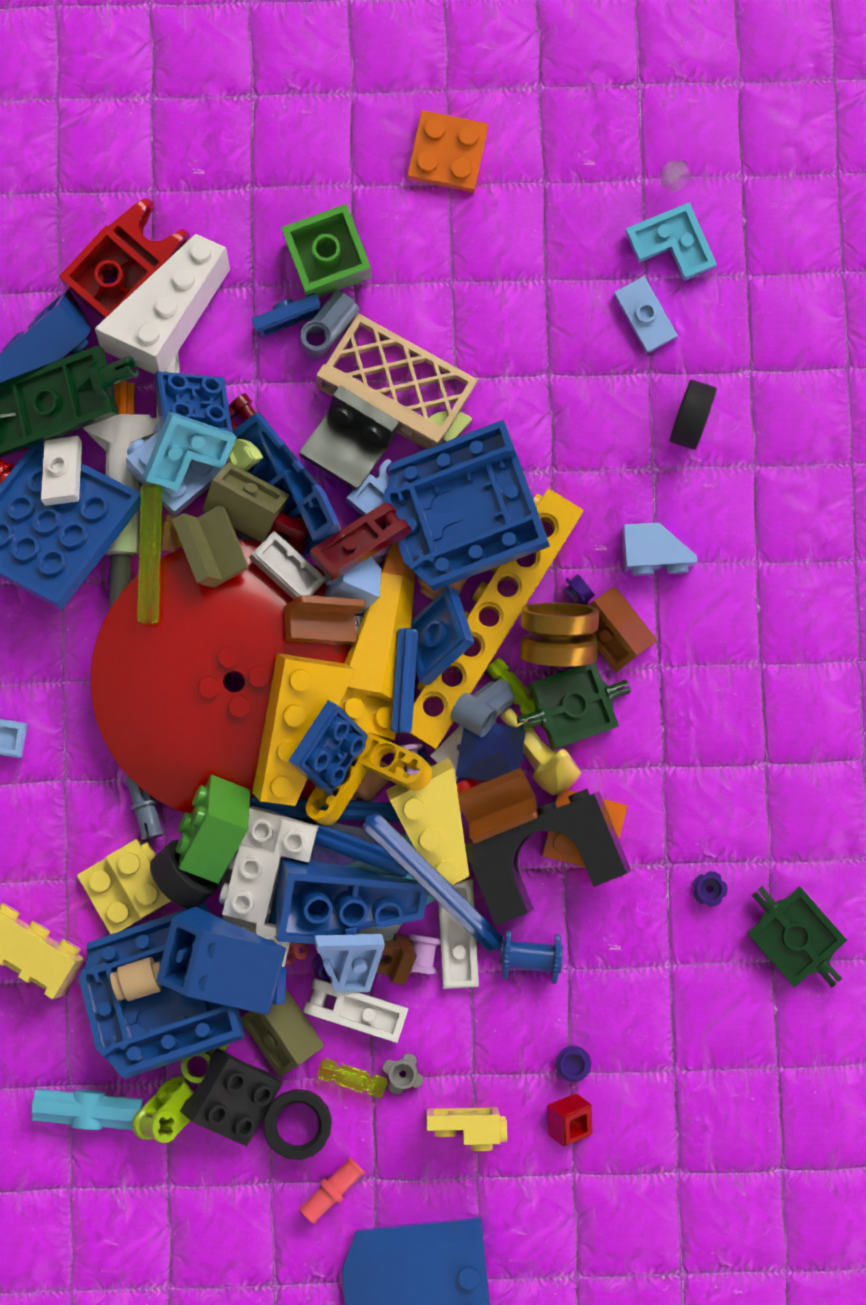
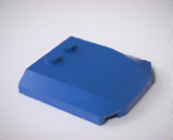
[383,419,550,591]
[79,902,244,1079]
[342,1216,490,1305]

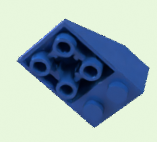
[156,907,286,1015]

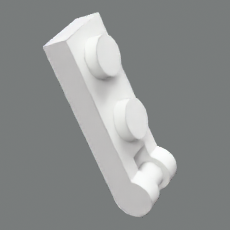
[303,978,408,1043]

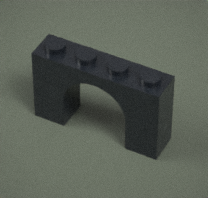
[465,788,631,926]

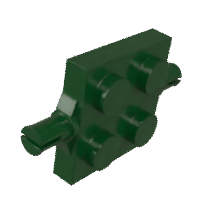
[517,662,631,751]
[746,886,848,988]

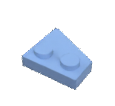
[314,934,385,993]

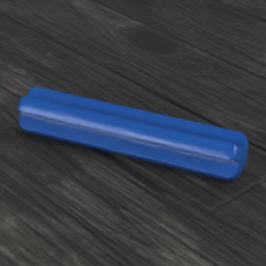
[391,628,418,733]
[314,823,408,877]

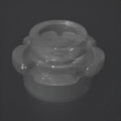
[660,160,692,192]

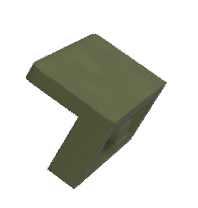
[203,462,290,543]
[172,505,248,588]
[241,988,324,1078]

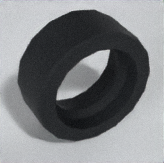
[669,379,717,450]
[150,840,218,909]
[263,1089,332,1160]

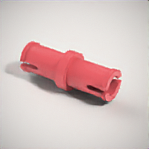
[299,1157,365,1225]

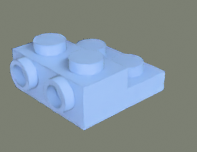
[126,422,221,517]

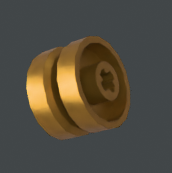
[520,602,599,667]

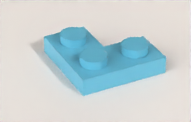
[625,202,717,281]
[143,412,237,491]

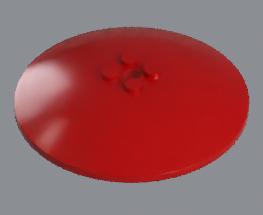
[91,539,358,814]

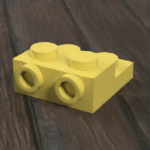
[77,839,172,934]
[427,1107,507,1151]

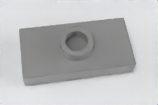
[249,531,326,599]

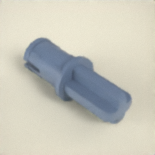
[126,775,164,841]

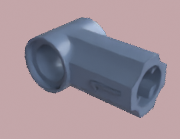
[301,290,360,359]
[450,679,515,737]

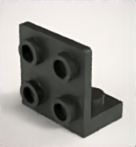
[299,385,399,490]

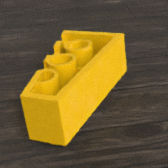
[252,653,355,806]

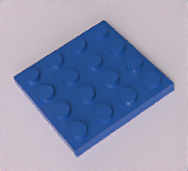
[0,443,146,611]

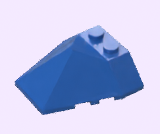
[226,413,341,560]

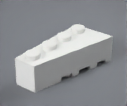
[95,234,230,374]

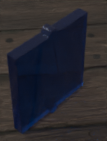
[456,723,526,782]

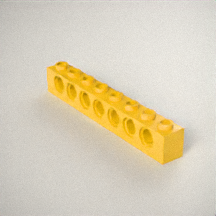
[408,488,584,750]

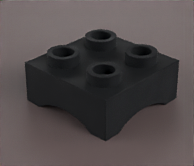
[180,1048,282,1147]

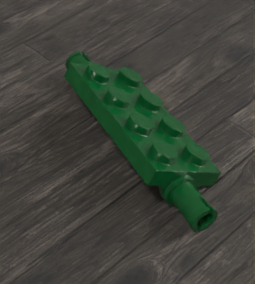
[0,346,139,458]

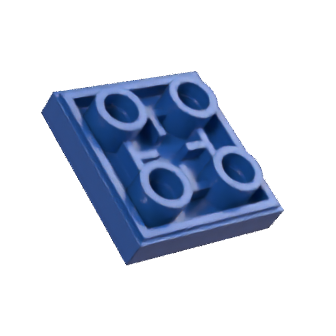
[154,371,233,433]
[289,700,369,795]

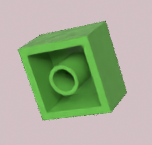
[281,203,372,298]
[176,774,250,884]

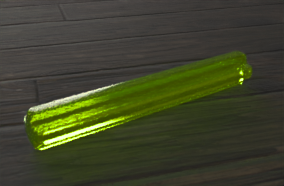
[138,483,162,624]

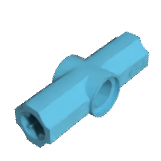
[32,1089,144,1131]

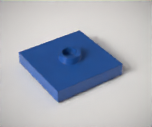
[411,586,474,685]

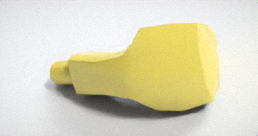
[500,708,582,795]

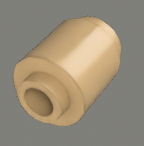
[110,957,162,1002]

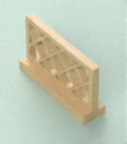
[316,313,478,449]

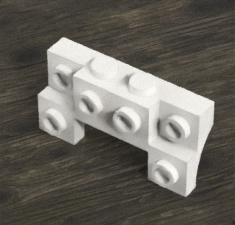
[219,806,319,967]

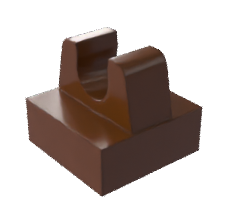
[377,934,417,985]

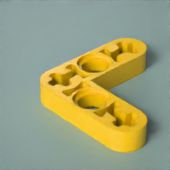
[306,730,432,826]

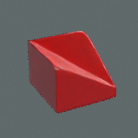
[547,1094,592,1147]

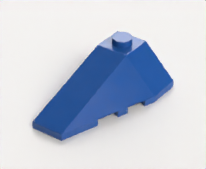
[0,289,92,383]
[276,858,428,944]

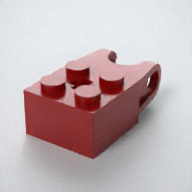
[59,198,190,320]

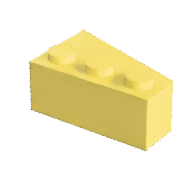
[386,758,469,885]
[0,903,85,1000]

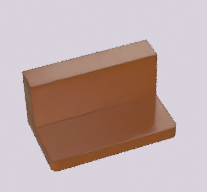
[588,587,657,673]
[284,595,366,646]
[458,767,538,844]

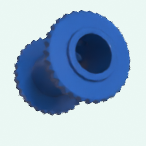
[500,930,563,984]

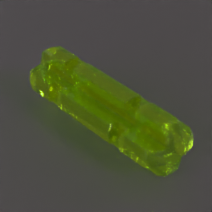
[318,1058,387,1098]

